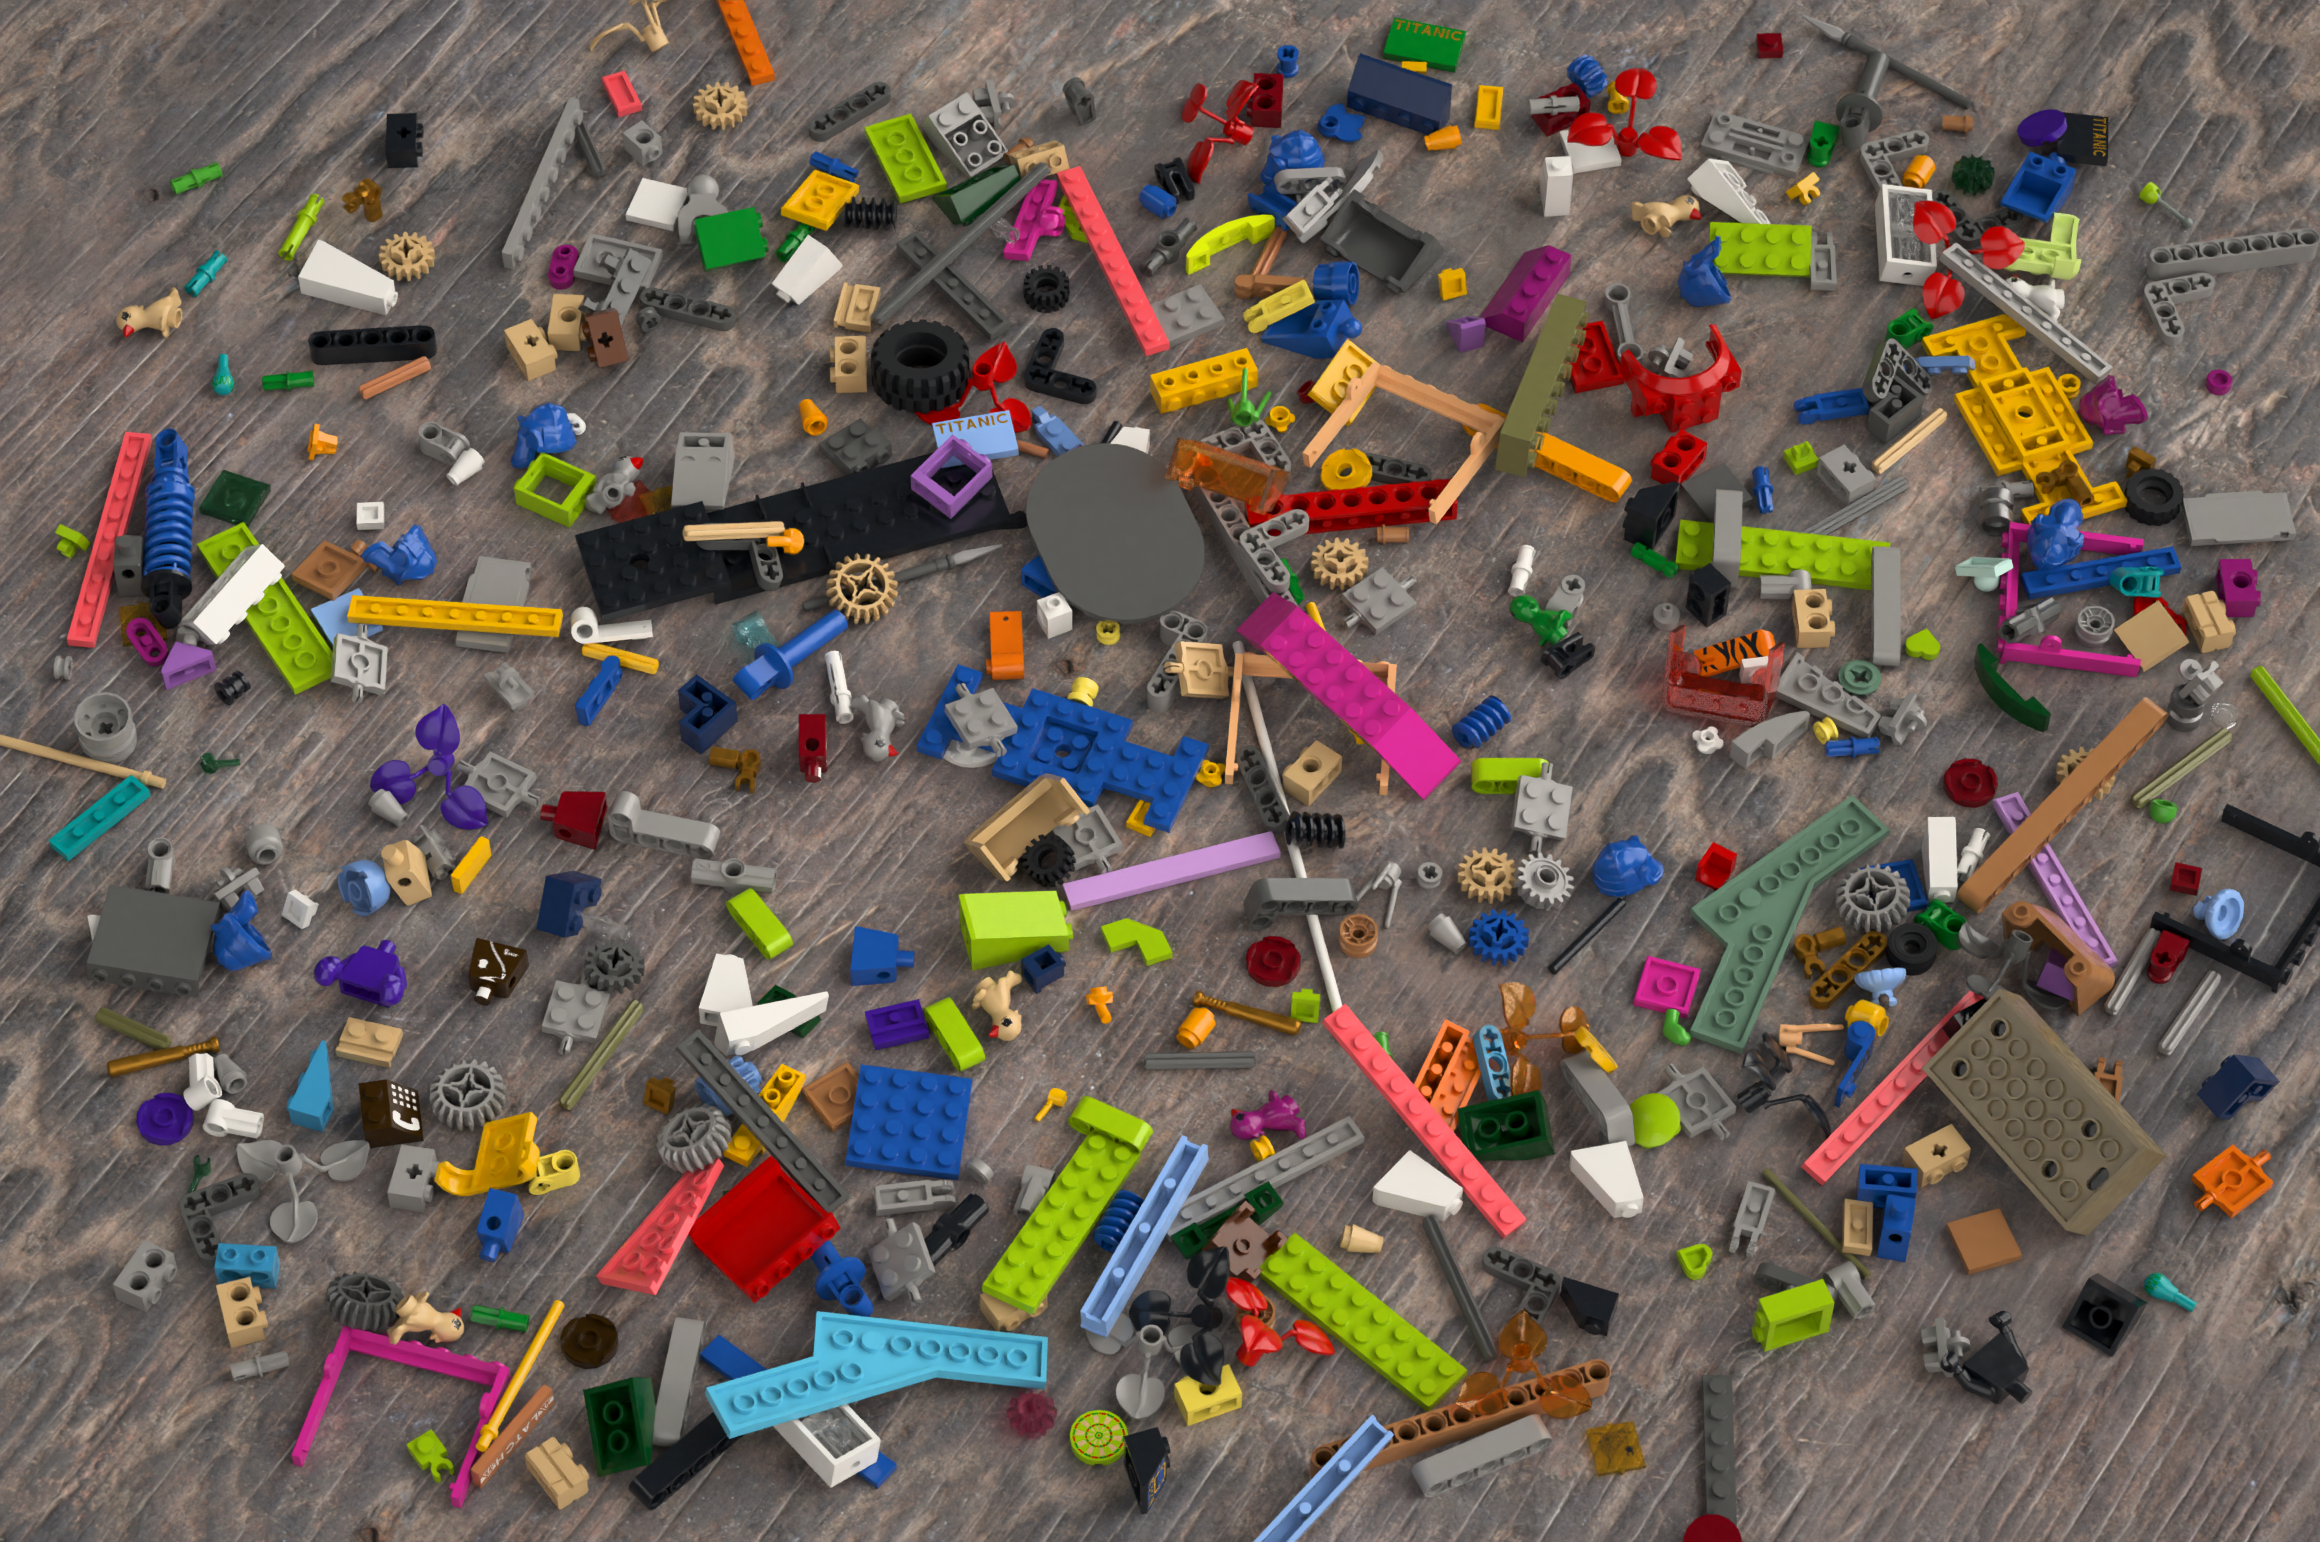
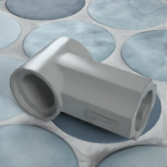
[1759,570,1812,603]
[145,837,176,894]
[1013,1164,1056,1222]
[1822,1261,1876,1320]

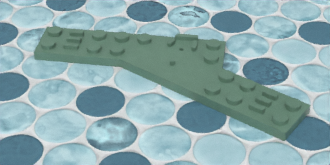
[1690,795,1890,1054]

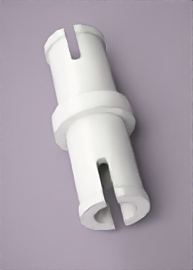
[1508,545,1536,597]
[1957,828,1990,882]

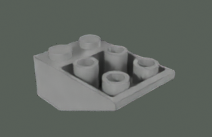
[921,92,1008,178]
[671,432,735,510]

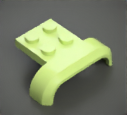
[2004,212,2081,280]

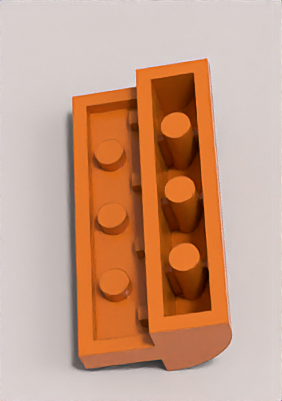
[1404,1019,1489,1132]

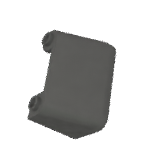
[1320,189,1444,294]

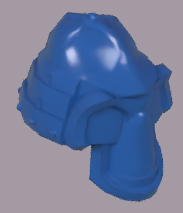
[1260,129,1326,185]
[1678,236,1732,307]
[510,403,577,469]
[2026,498,2084,570]
[360,524,437,586]
[1591,836,1664,897]
[211,890,273,971]

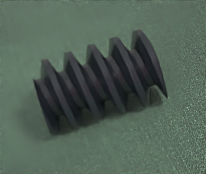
[844,196,897,230]
[1285,811,1346,849]

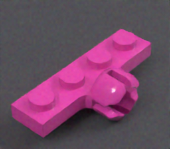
[1003,180,1065,261]

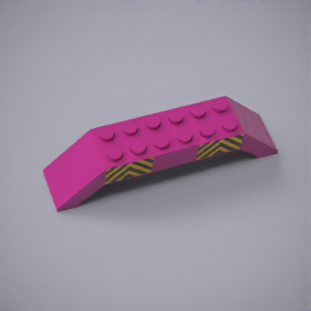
[1236,592,1462,800]

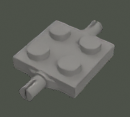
[1341,567,1417,635]
[331,624,388,703]
[944,683,1018,757]
[456,751,541,818]
[1511,762,1573,854]
[1050,804,1123,874]
[542,971,610,1056]
[1658,1063,1737,1141]
[868,1218,936,1306]

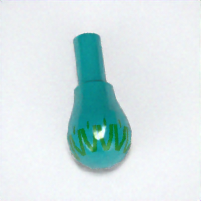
[211,354,235,396]
[2143,1272,2197,1313]

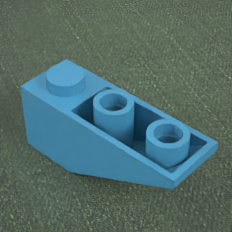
[286,1040,334,1132]

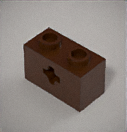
[581,308,629,368]

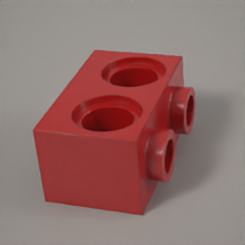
[1650,429,1708,490]

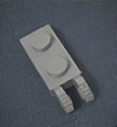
[1282,176,1343,238]
[1810,232,1837,290]
[873,1180,956,1216]
[1729,1181,1776,1258]

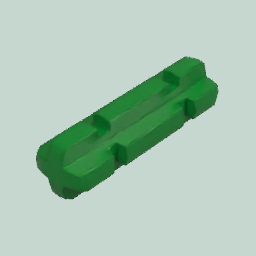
[1630,542,1679,578]

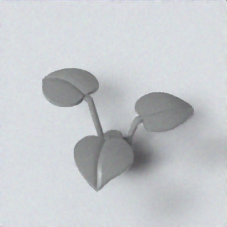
[237,1140,370,1243]
[1085,1313,1221,1420]

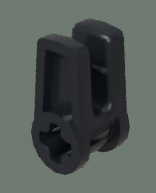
[1154,157,1195,204]
[1541,632,1595,679]

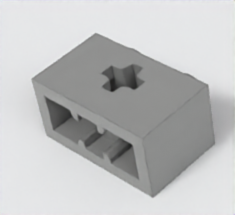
[1816,444,1875,506]
[387,1144,440,1213]

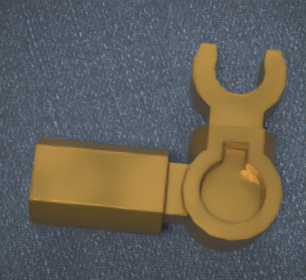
[342,178,383,222]
[2036,461,2095,508]
[709,746,761,794]
[1793,926,1846,980]

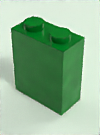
[693,207,769,272]

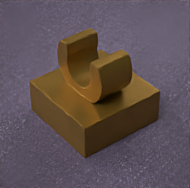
[2125,446,2157,479]
[643,1076,676,1115]

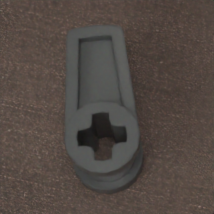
[1063,77,1096,126]

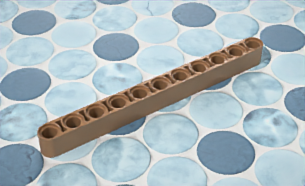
[1956,697,2168,914]
[1310,1359,1611,1478]

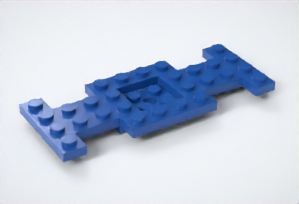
[916,664,1209,833]

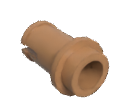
[1942,114,1973,134]
[1003,137,1035,165]
[1376,524,1409,545]

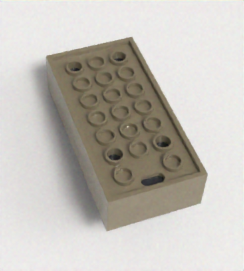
[1922,988,2167,1236]

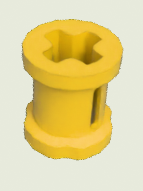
[1606,81,1629,114]

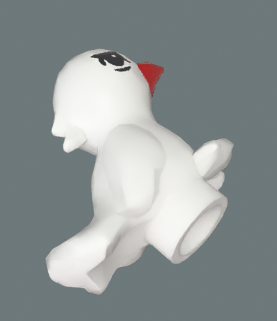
[2005,274,2065,323]

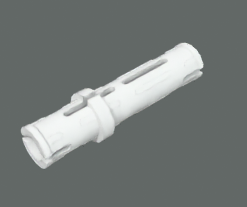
[824,651,853,724]

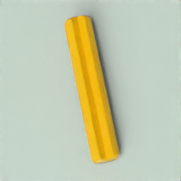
[582,643,659,674]

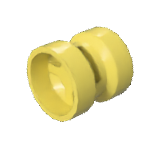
[1066,677,1099,707]

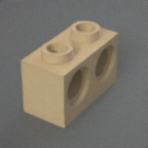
[1009,140,1070,179]
[830,336,867,393]
[1791,589,1835,648]
[216,1277,268,1348]

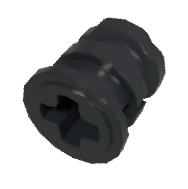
[214,670,251,706]

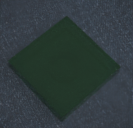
[199,470,271,527]

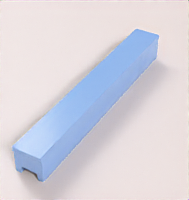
[1080,1135,1209,1338]
[1254,1415,1394,1542]

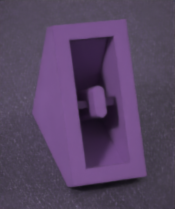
[1446,315,1486,353]
[161,642,216,690]
[2036,948,2074,1001]

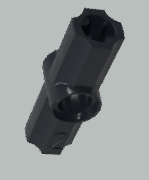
[924,1193,989,1266]

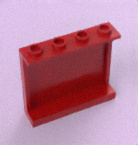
[687,1155,841,1304]

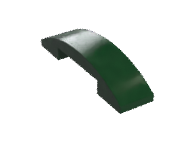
[1974,643,2051,732]
[1171,1181,1284,1260]

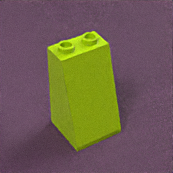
[958,891,1073,971]

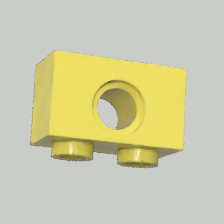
[1174,1364,1242,1426]

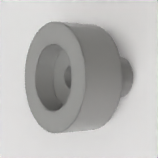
[1653,603,1680,631]

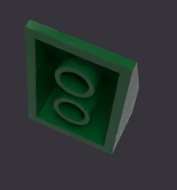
[1457,1090,1555,1161]
[583,1377,656,1477]

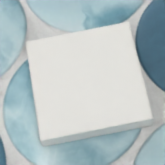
[1559,123,1622,174]
[626,178,689,231]

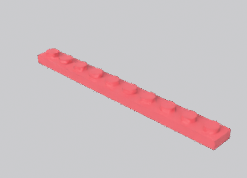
[1057,166,1170,356]
[67,432,152,648]
[1801,990,1983,1186]
[1322,1004,1527,1239]

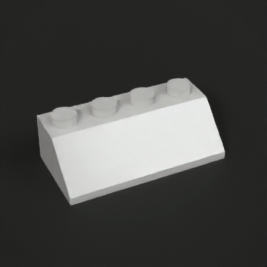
[178,544,285,645]

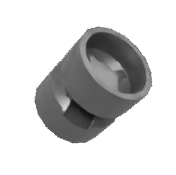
[1979,487,2014,537]
[2166,682,2206,732]

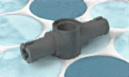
[1139,218,1197,277]

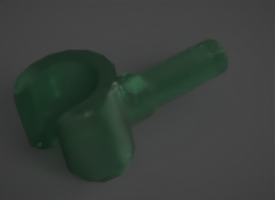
[200,753,240,774]
[187,1155,211,1193]

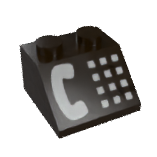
[358,1079,424,1148]

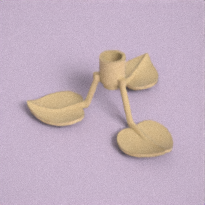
[589,0,669,52]

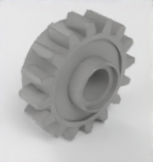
[1513,852,1574,911]

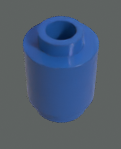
[1139,184,1177,219]

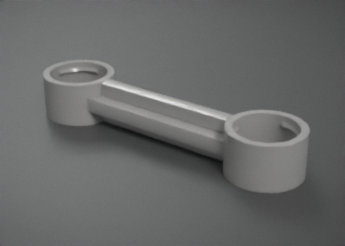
[1604,283,1643,365]

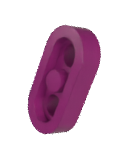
[548,244,579,290]
[126,618,169,667]

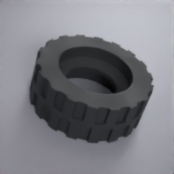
[2124,468,2184,526]

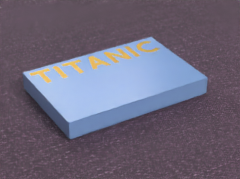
[932,410,1019,468]

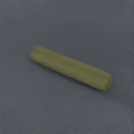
[95,1007,172,1050]

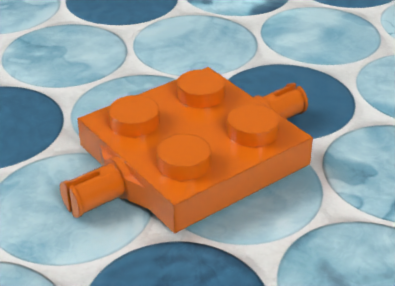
[2191,1144,2274,1219]

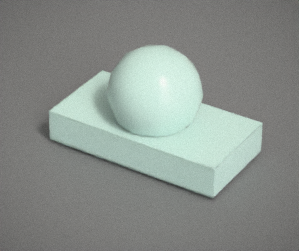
[1955,557,2013,592]

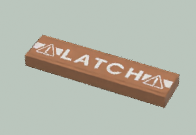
[471,1384,555,1489]

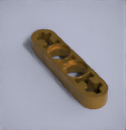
[1808,931,1887,1010]

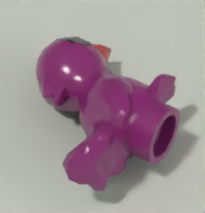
[1229,1089,1306,1141]

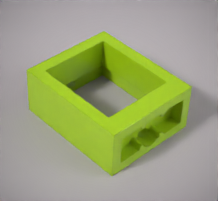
[513,453,596,528]
[1751,1279,1835,1352]

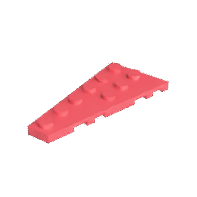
[596,1158,724,1295]

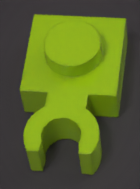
[406,1429,454,1483]

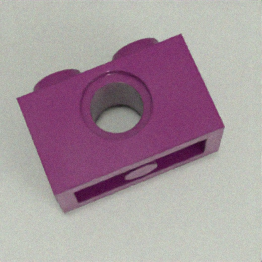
[2215,559,2261,617]

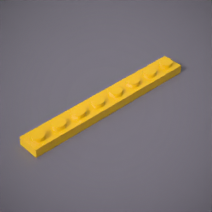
[347,595,563,637]

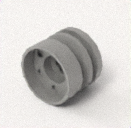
[74,692,137,764]

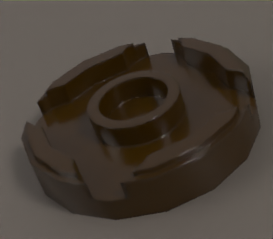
[560,1314,619,1369]

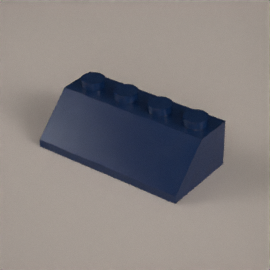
[1347,53,1452,135]

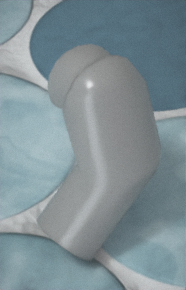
[176,626,199,646]

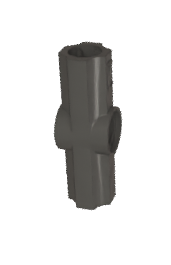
[1998,597,2062,644]

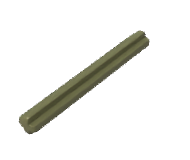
[2130,728,2232,809]
[558,1000,644,1111]

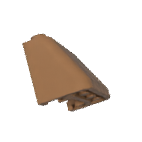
[2002,901,2115,1016]

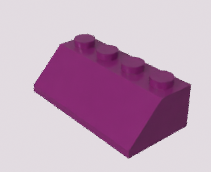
[1480,245,1572,342]

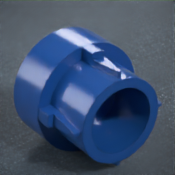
[1313,262,1359,305]

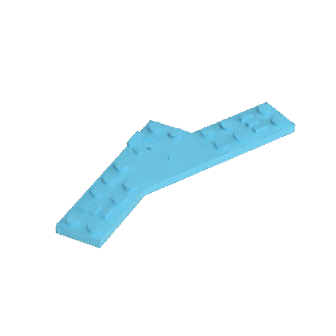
[705,1311,1048,1439]

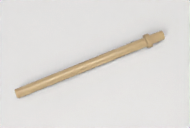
[0,734,166,789]

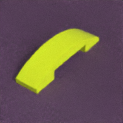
[1186,215,1275,275]

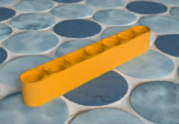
[1462,403,1632,502]

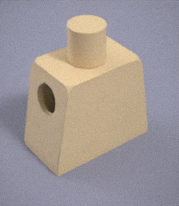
[381,840,432,906]

